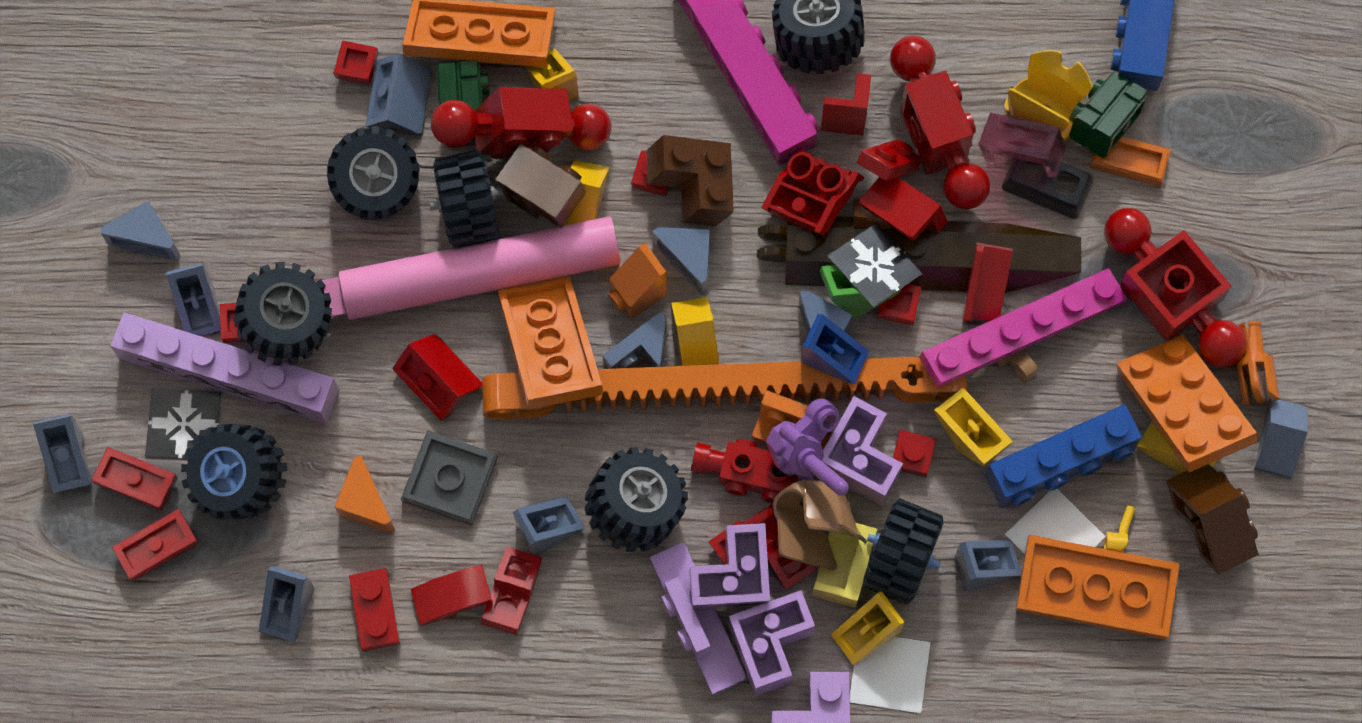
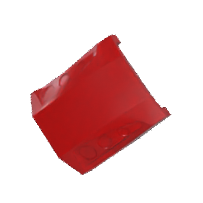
[761,148,864,236]

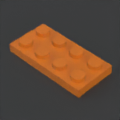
[403,0,555,68]
[498,276,603,410]
[1117,334,1258,472]
[1015,535,1180,640]

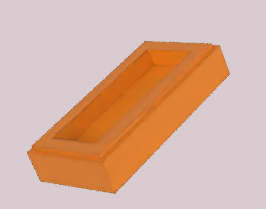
[1090,137,1171,186]

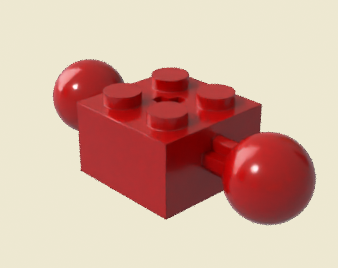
[890,35,990,210]
[431,87,612,159]
[1104,208,1247,368]

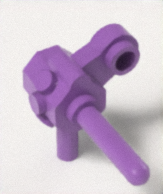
[766,399,849,495]

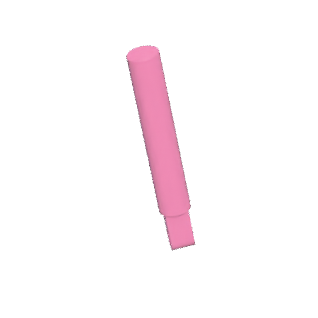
[316,216,621,320]

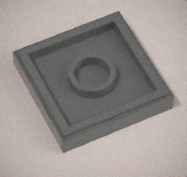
[401,430,498,525]

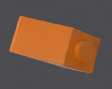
[608,243,667,319]

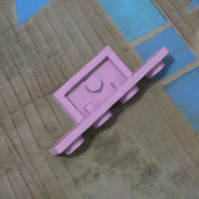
[649,543,746,695]

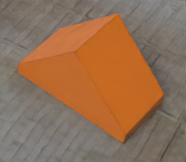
[334,455,395,533]

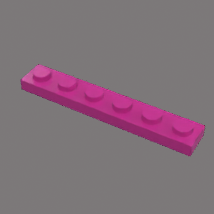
[919,268,1127,389]

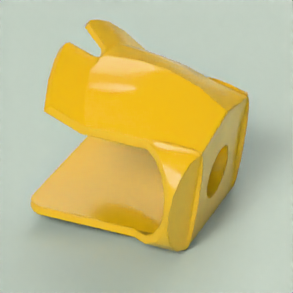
[1004,50,1093,144]

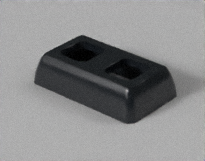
[1002,147,1093,219]

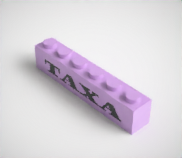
[110,312,339,424]

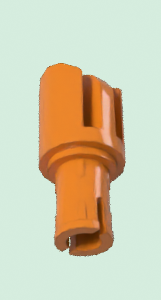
[1236,321,1280,406]

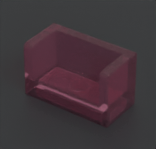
[978,112,1066,178]

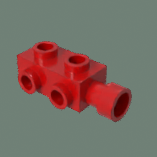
[690,439,799,504]

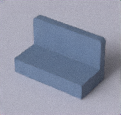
[365,53,432,135]

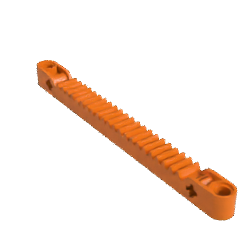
[482,357,968,419]

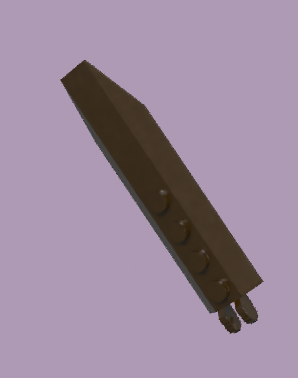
[757,216,1081,293]

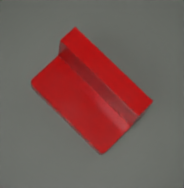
[821,73,871,136]
[859,177,948,240]
[962,242,1013,322]
[392,334,482,421]

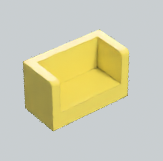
[812,523,877,609]

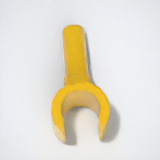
[1104,505,1136,553]

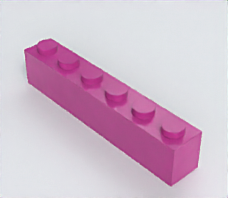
[678,0,819,166]

